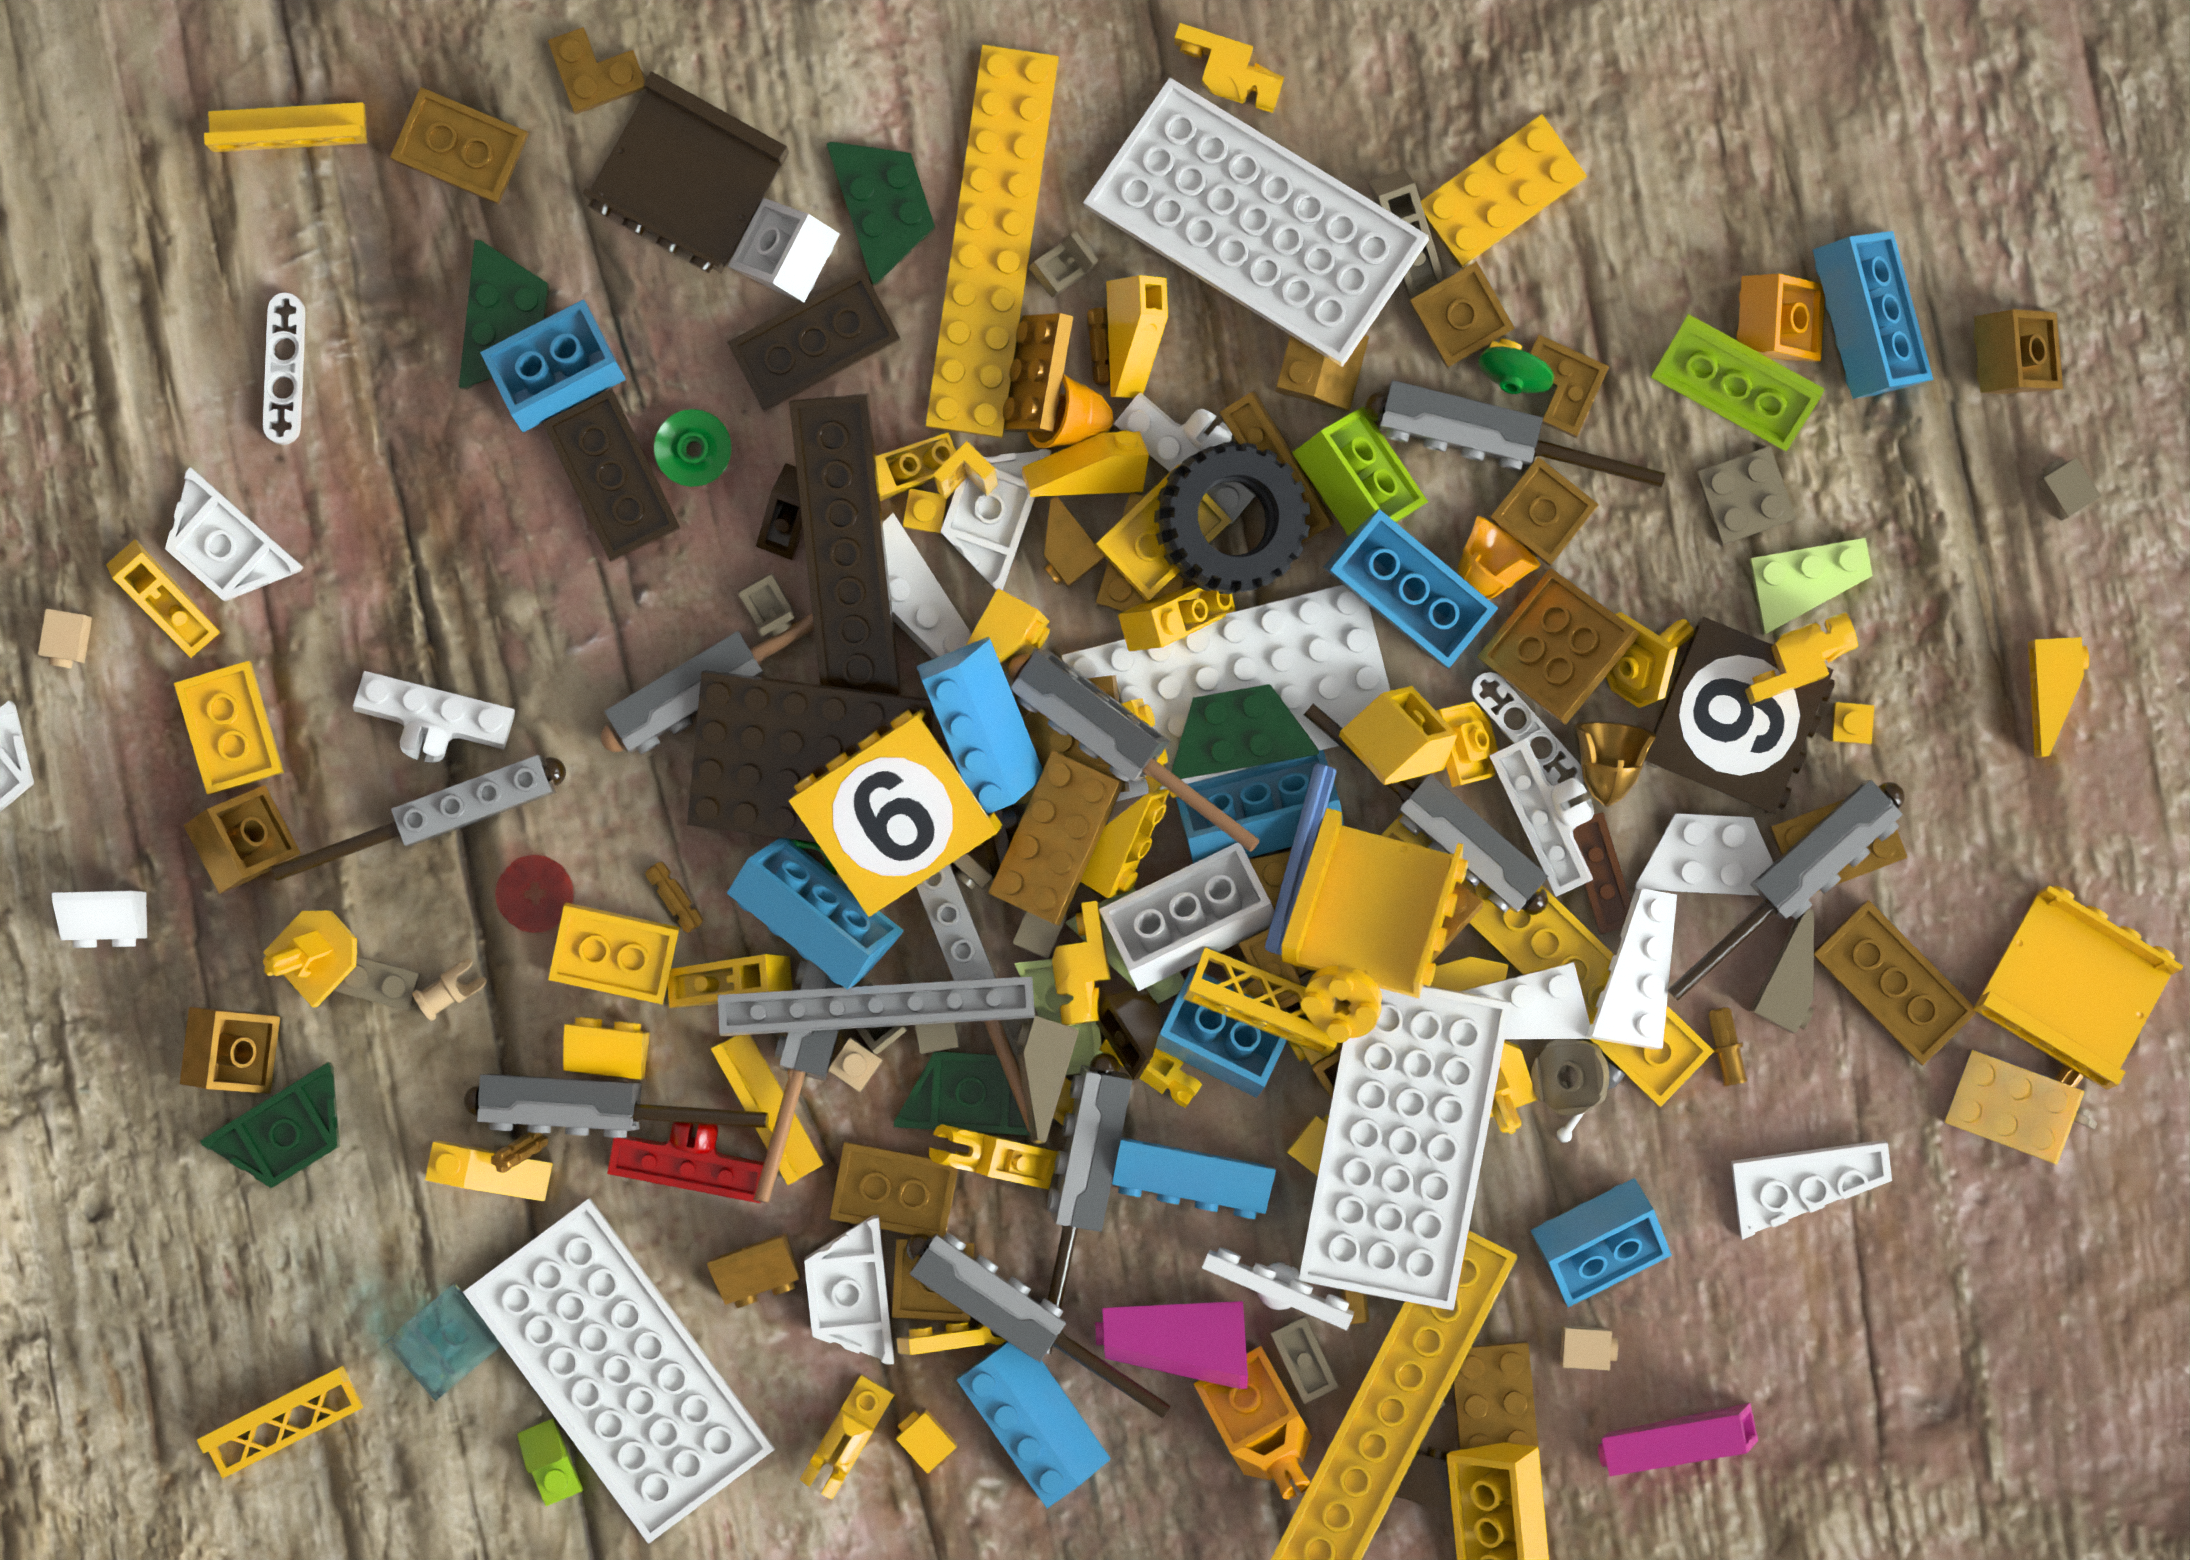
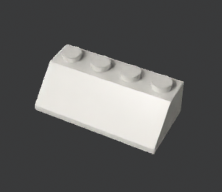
[1099,842,1274,991]

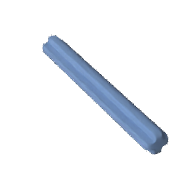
[1265,764,1336,955]

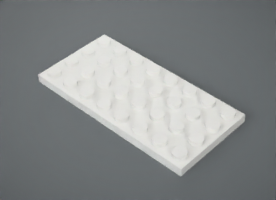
[1083,78,1429,367]
[1061,585,1390,802]
[1299,985,1511,1310]
[463,1198,775,1544]

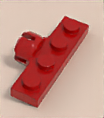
[607,1122,764,1204]

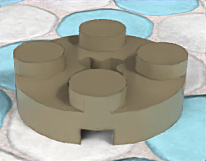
[1531,1039,1610,1116]

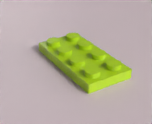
[1651,314,1825,452]

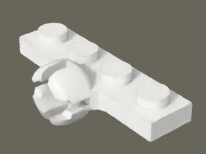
[1114,393,1256,524]
[353,671,515,763]
[1490,738,1594,897]
[1202,1247,1354,1330]

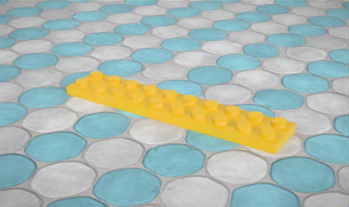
[926,45,1059,439]
[1380,814,1714,1107]
[1271,1230,1518,1560]

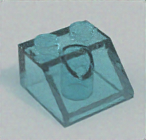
[385,1283,502,1402]

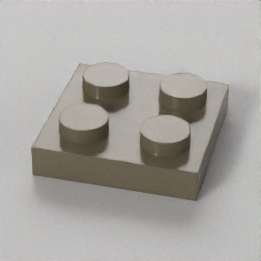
[1696,446,1796,546]

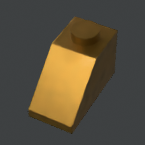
[1043,496,1105,588]

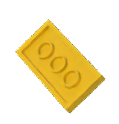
[1421,114,1587,268]

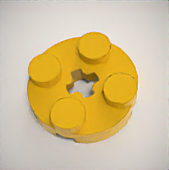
[1301,965,1382,1043]

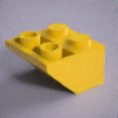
[1339,686,1458,785]
[563,1017,650,1080]

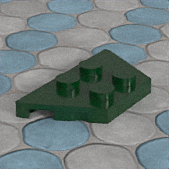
[826,142,935,286]
[459,240,549,389]
[1171,684,1319,779]
[894,1051,1030,1135]
[200,1062,340,1188]

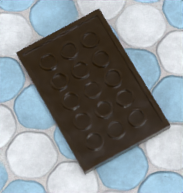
[687,670,934,842]

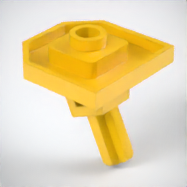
[1606,612,1694,708]
[1436,702,1499,787]
[262,911,357,1008]
[1490,1040,1538,1134]

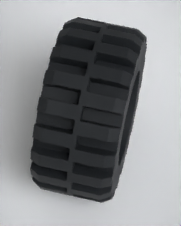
[1154,442,1310,594]

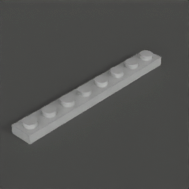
[718,977,1035,1036]

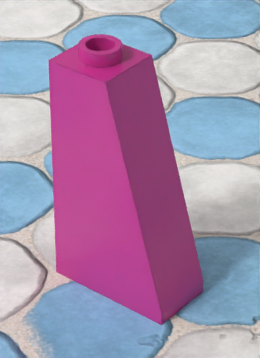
[1095,1301,1248,1389]
[1598,1403,1758,1477]

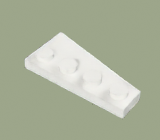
[883,513,972,659]
[1585,888,1677,1050]
[1459,962,1590,1039]
[1731,1140,1892,1240]

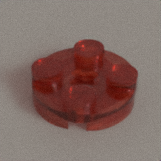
[495,855,575,933]

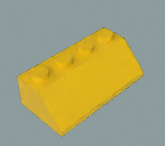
[1447,1442,1549,1560]

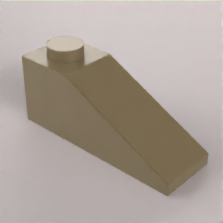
[1368,169,1445,299]
[1749,909,1814,1033]
[1015,1016,1079,1144]

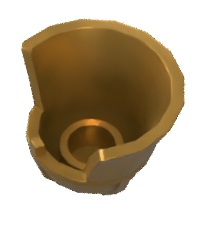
[1575,722,1656,807]

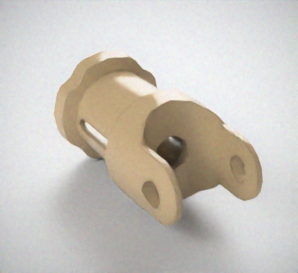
[412,958,487,1021]

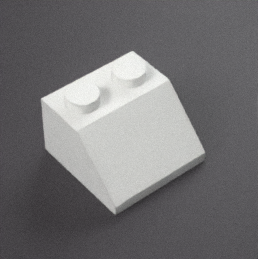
[728,198,840,302]
[52,891,147,948]

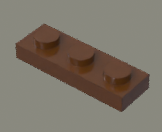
[1573,812,1631,935]

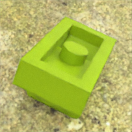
[517,1418,583,1506]

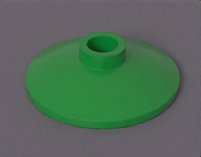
[1478,347,1554,394]
[654,409,732,487]

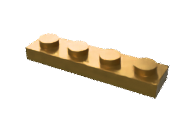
[1219,391,1334,544]

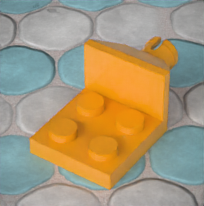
[1193,1346,1312,1499]

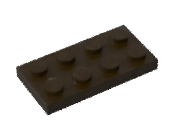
[727,270,901,412]
[542,388,681,562]

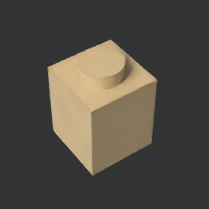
[38,609,92,669]
[828,1037,884,1092]
[1559,1325,1618,1370]

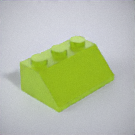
[1292,406,1428,536]

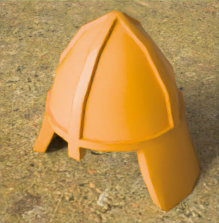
[1027,373,1114,449]
[1457,516,1541,600]

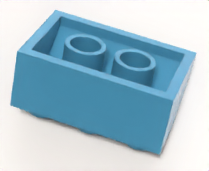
[480,299,626,433]
[1155,967,1287,1098]
[1530,1178,1672,1307]

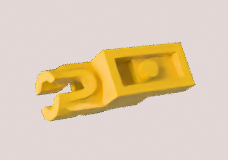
[1174,23,1285,113]
[1745,612,1858,704]
[1052,901,1111,1026]
[929,1124,1058,1190]
[799,1374,895,1499]

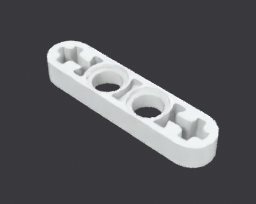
[263,292,305,445]
[1471,672,1584,785]

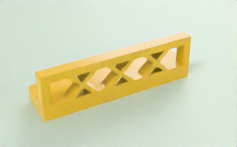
[204,102,367,152]
[933,441,998,499]
[1183,948,1349,1056]
[711,1034,824,1185]
[197,1366,363,1479]

